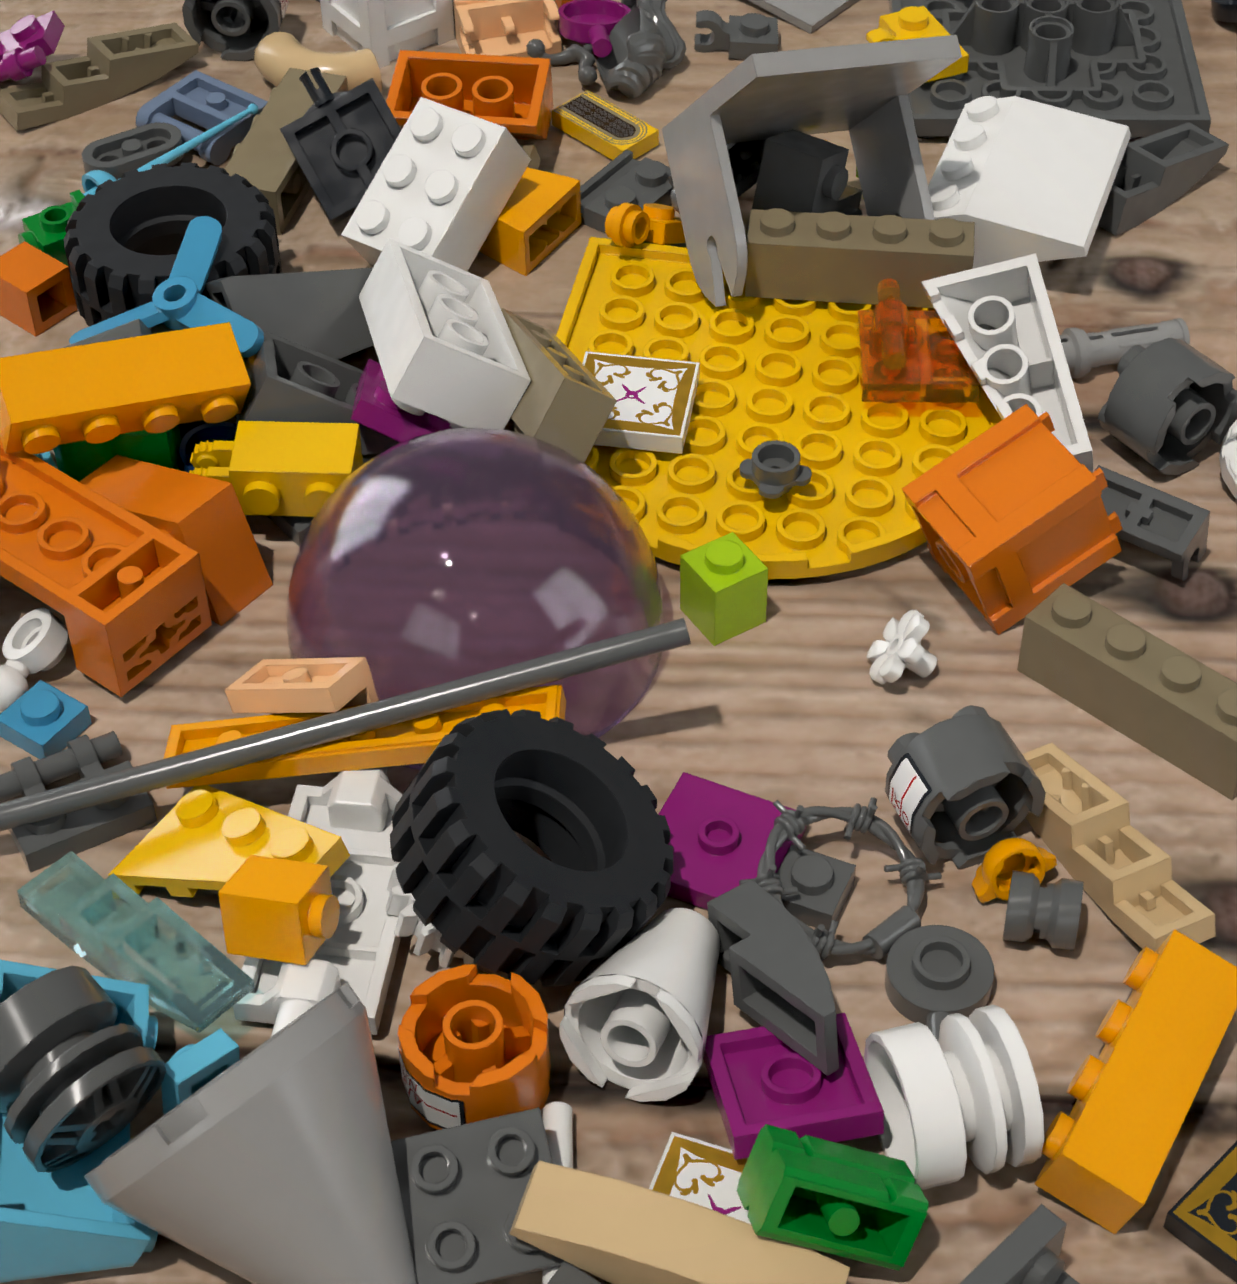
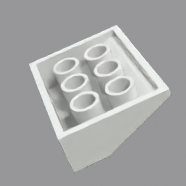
[928,96,1131,269]

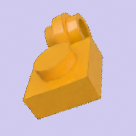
[605,203,686,248]

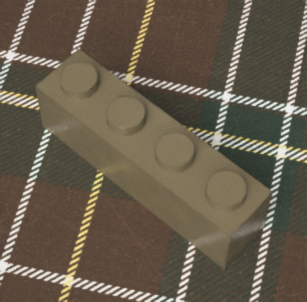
[225,68,348,235]
[745,208,975,308]
[501,308,617,465]
[1017,583,1237,801]

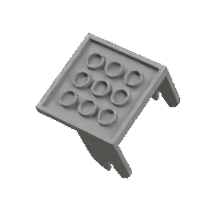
[662,35,962,307]

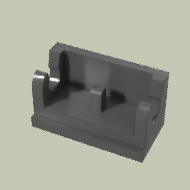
[1095,465,1210,581]

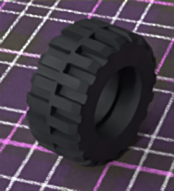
[64,162,282,326]
[390,709,674,987]

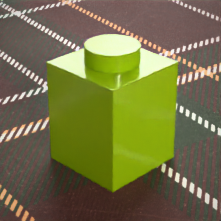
[680,532,768,646]

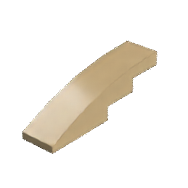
[1022,743,1216,952]
[509,1161,851,1284]

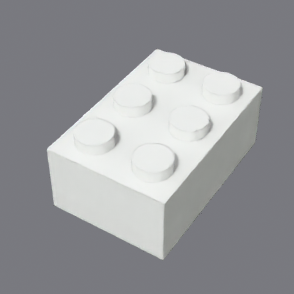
[341,97,531,271]

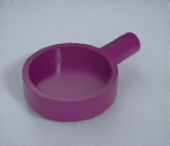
[558,0,631,57]

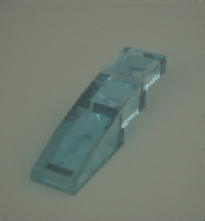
[17,851,255,1033]

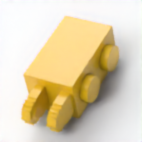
[189,421,364,518]

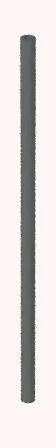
[0,618,691,832]

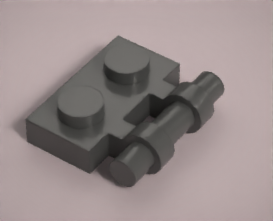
[0,731,157,873]

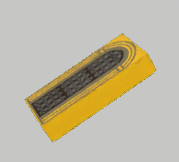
[552,90,659,160]

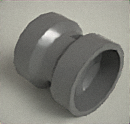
[1003,870,1084,951]

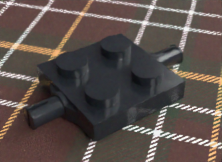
[280,67,401,225]

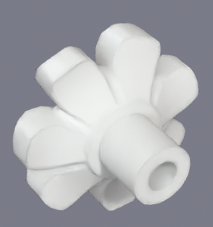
[867,610,937,685]

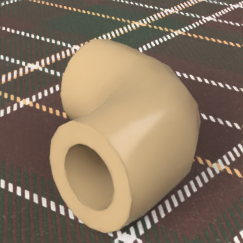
[254,32,382,93]

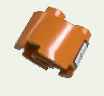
[397,964,551,1130]

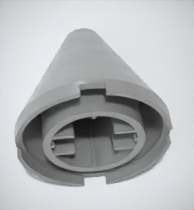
[84,982,417,1284]

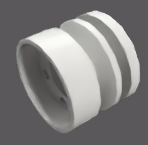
[864,1004,1044,1190]

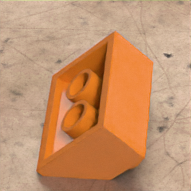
[386,50,553,140]

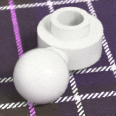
[0,608,68,714]

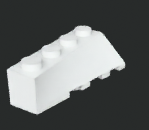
[921,253,1094,473]

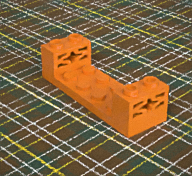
[0,438,212,697]

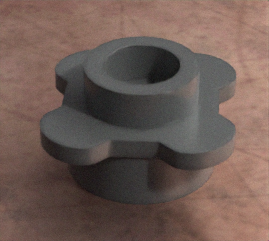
[739,440,812,499]

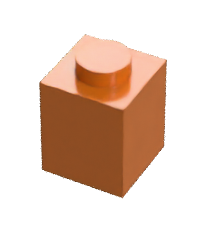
[0,241,77,337]

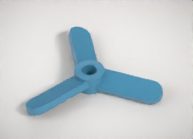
[69,216,264,358]

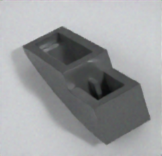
[1098,122,1229,236]
[707,879,839,1076]

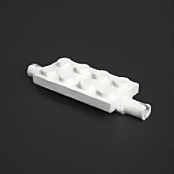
[232,767,403,1036]

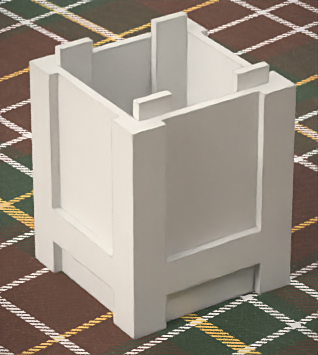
[320,0,455,69]

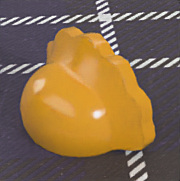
[971,837,1057,903]

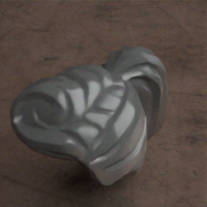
[596,0,686,98]

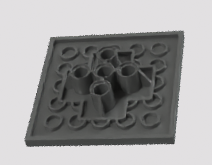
[889,0,1211,140]

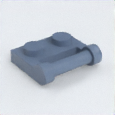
[136,70,268,165]

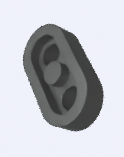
[82,123,184,180]

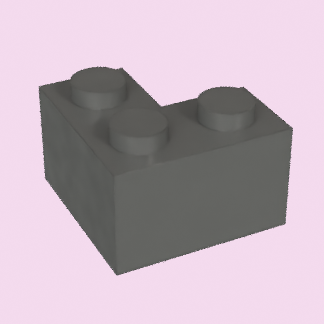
[746,129,863,242]

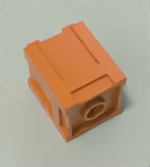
[902,404,1123,635]

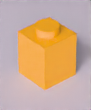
[218,855,340,965]

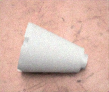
[560,908,720,1102]

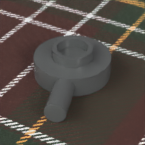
[885,925,994,1041]

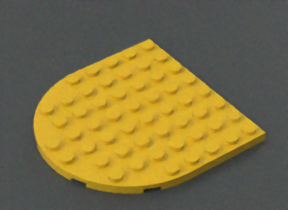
[545,237,1002,581]

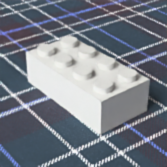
[359,238,531,440]

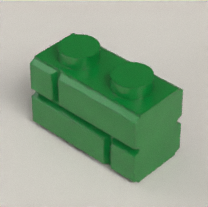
[737,1124,929,1271]

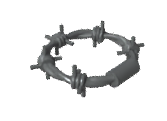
[739,797,942,961]

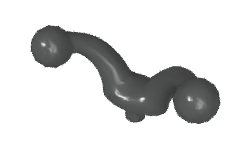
[526,39,597,85]

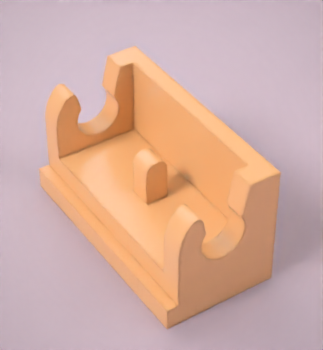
[453,0,562,57]

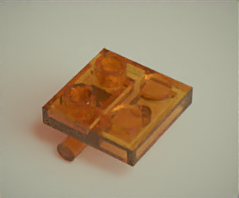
[857,278,981,404]

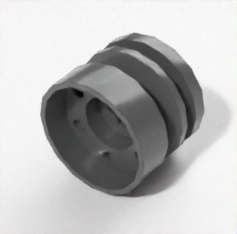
[0,965,166,1173]

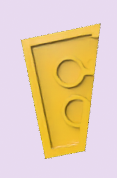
[108,785,350,898]

